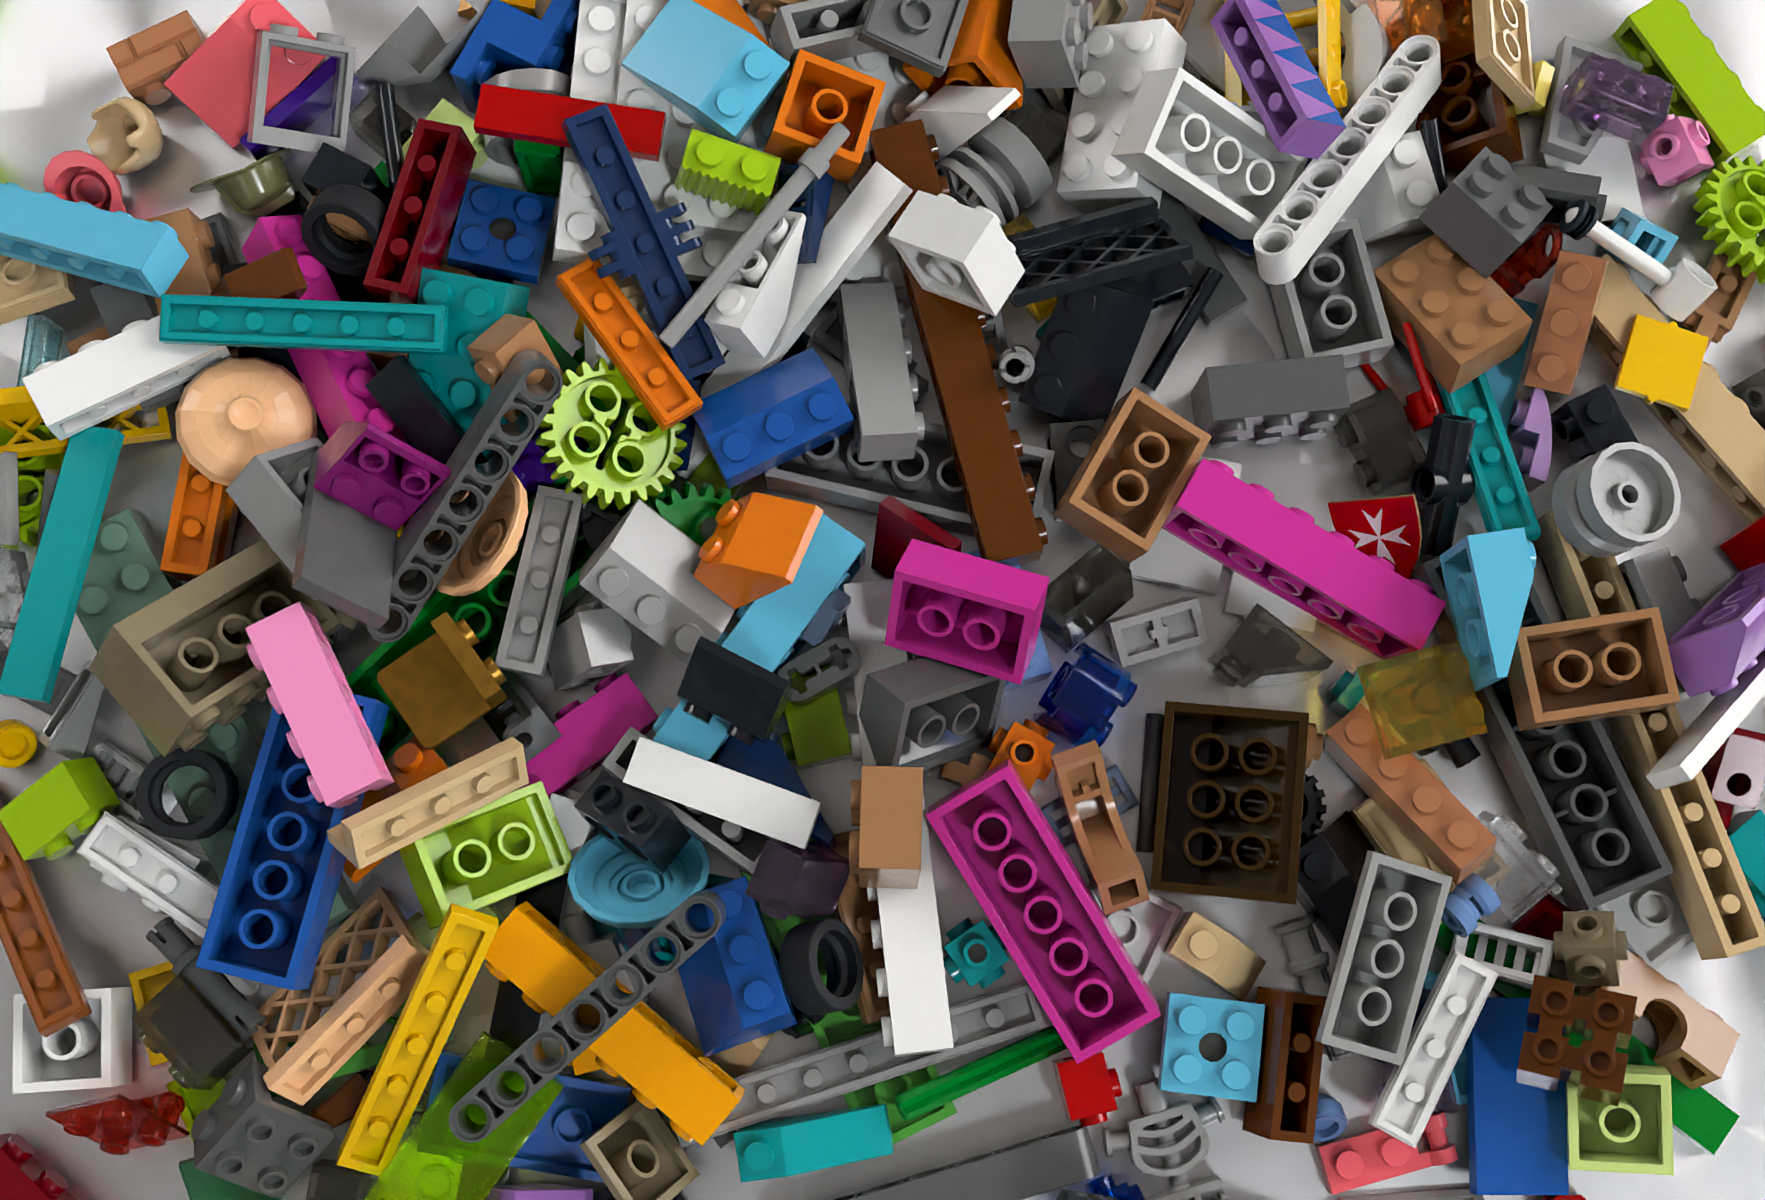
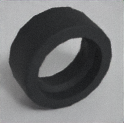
[301,184,388,277]
[136,748,239,841]
[779,918,864,1015]

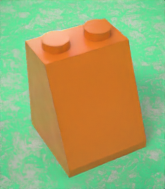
[902,0,1023,111]

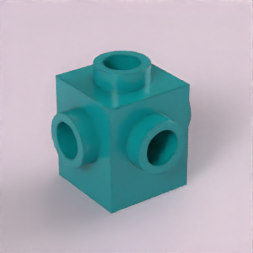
[942,918,1010,989]

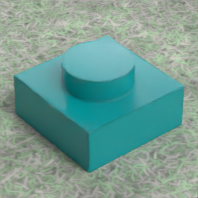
[1327,665,1379,718]

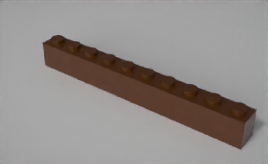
[868,119,1048,567]

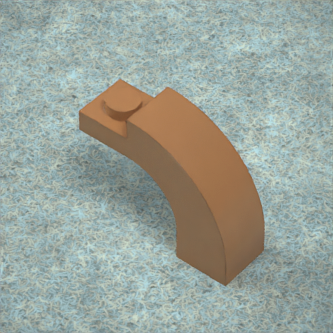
[1050,740,1150,916]

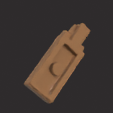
[1681,253,1757,352]

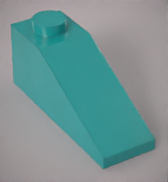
[733,1103,894,1182]

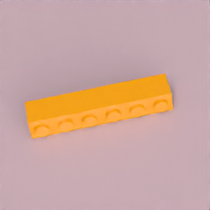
[484,901,746,1146]

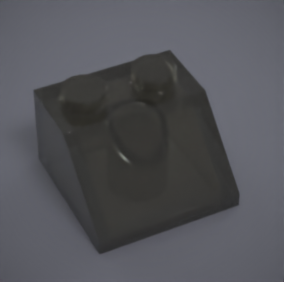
[1207,603,1333,688]

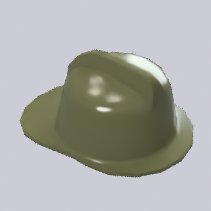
[190,149,296,217]

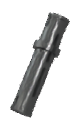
[146,917,267,1041]

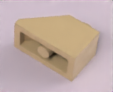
[1163,911,1266,1002]

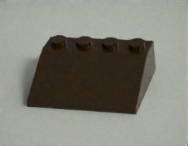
[1150,701,1309,905]

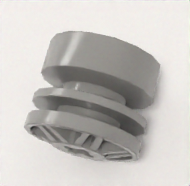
[935,117,1053,230]

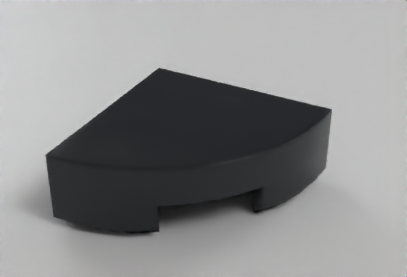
[581,500,623,553]

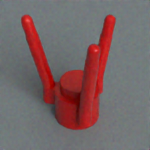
[1359,322,1446,432]

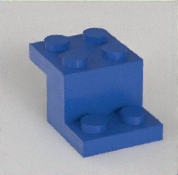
[450,0,580,114]

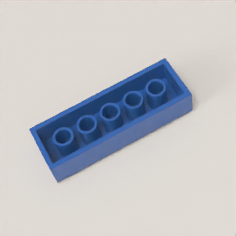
[195,694,390,990]

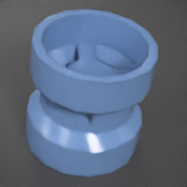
[1441,873,1501,938]

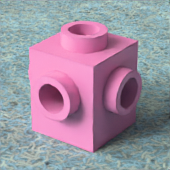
[1637,114,1715,187]

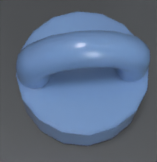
[1313,1093,1348,1142]

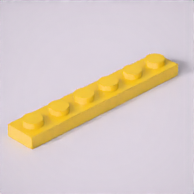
[337,903,499,1178]

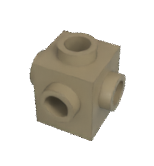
[1554,910,1628,986]

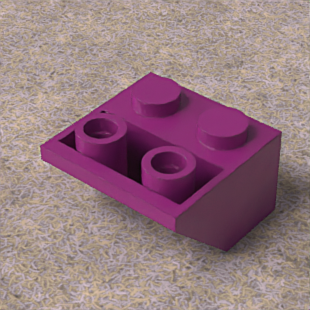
[313,421,451,531]

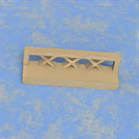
[327,737,529,870]

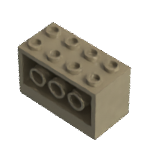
[89,539,341,757]

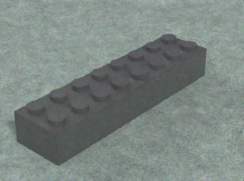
[1409,557,1675,911]

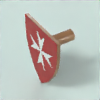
[1328,494,1422,579]

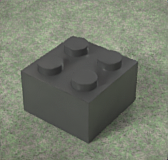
[1419,146,1553,279]

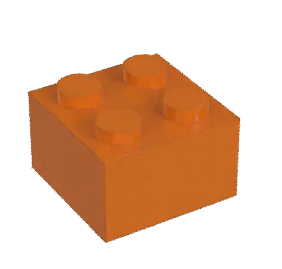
[763,49,886,183]

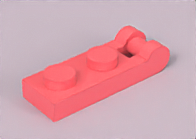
[1314,1110,1459,1195]

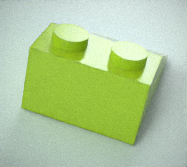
[399,781,573,930]

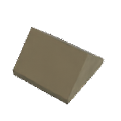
[579,1100,700,1200]

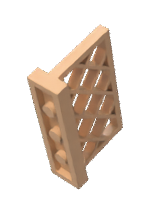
[252,886,430,1106]

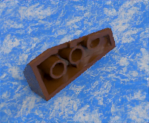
[1416,0,1524,171]

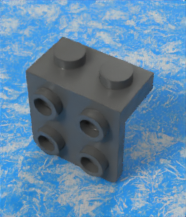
[191,1060,334,1198]

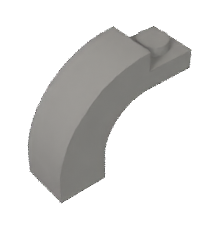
[1313,0,1394,120]

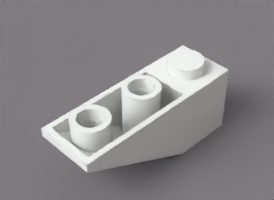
[704,211,806,359]

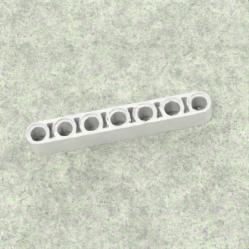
[1253,35,1442,285]

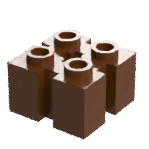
[1516,974,1637,1106]

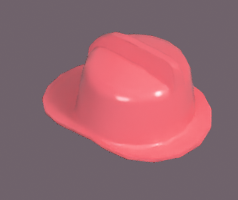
[43,150,126,213]

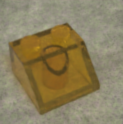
[1357,641,1488,760]

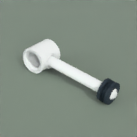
[1559,199,1718,322]

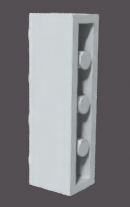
[22,315,232,441]

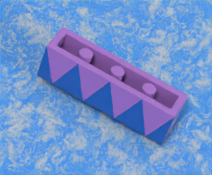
[1210,0,1346,159]

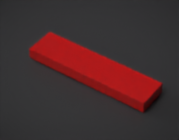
[473,83,666,162]

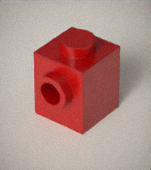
[1052,1051,1122,1127]

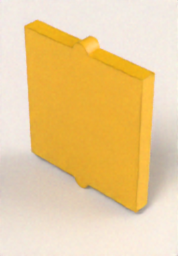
[1614,314,1709,412]

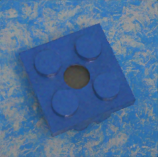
[447,179,557,285]

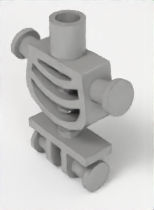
[1102,1078,1227,1200]

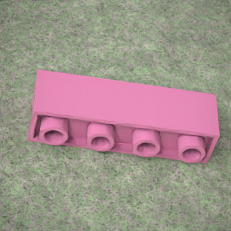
[245,601,394,809]

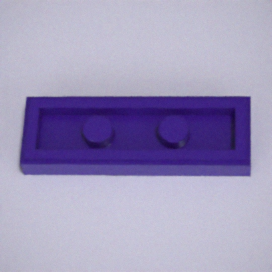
[239,57,359,161]

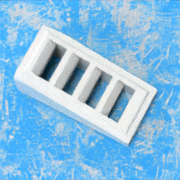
[1451,922,1554,990]

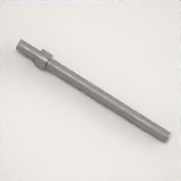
[658,122,850,349]

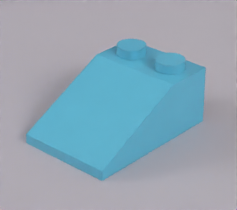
[621,0,790,143]
[1439,527,1536,692]

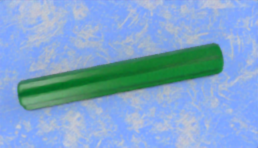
[895,1025,1067,1120]

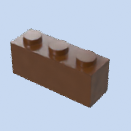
[1242,986,1327,1144]

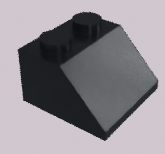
[677,636,793,746]

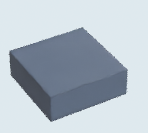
[801,588,852,647]

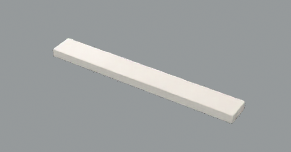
[675,161,913,479]

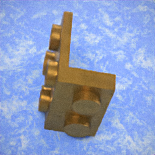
[377,612,508,749]

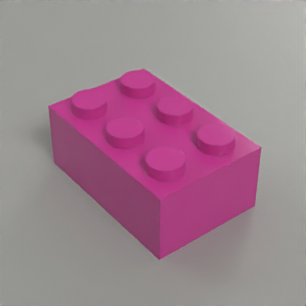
[884,538,1050,685]

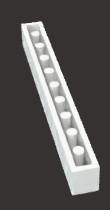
[838,579,954,1057]

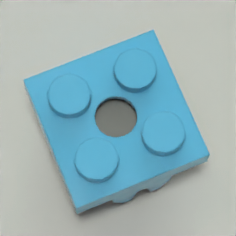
[1158,992,1265,1102]

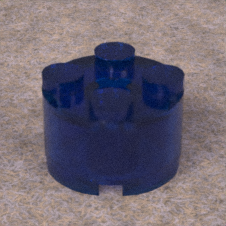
[1033,642,1138,747]

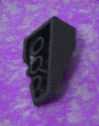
[1297,810,1376,957]

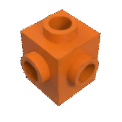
[986,719,1055,791]

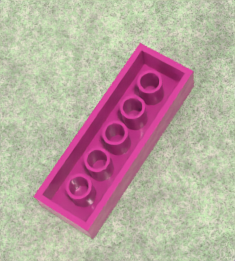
[1162,458,1446,662]
[926,758,1161,1064]

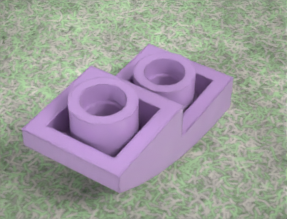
[1508,388,1552,492]

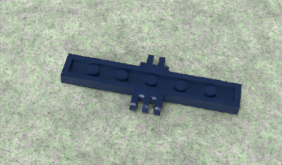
[561,103,726,381]

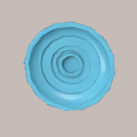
[567,833,710,928]

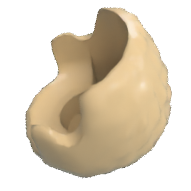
[86,96,163,175]

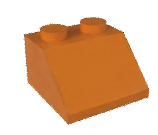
[693,492,823,609]

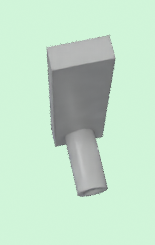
[495,485,584,678]

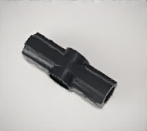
[1411,413,1476,556]

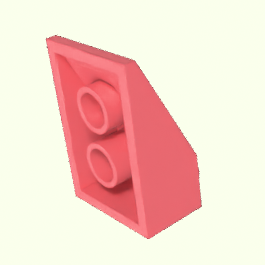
[163,0,326,149]

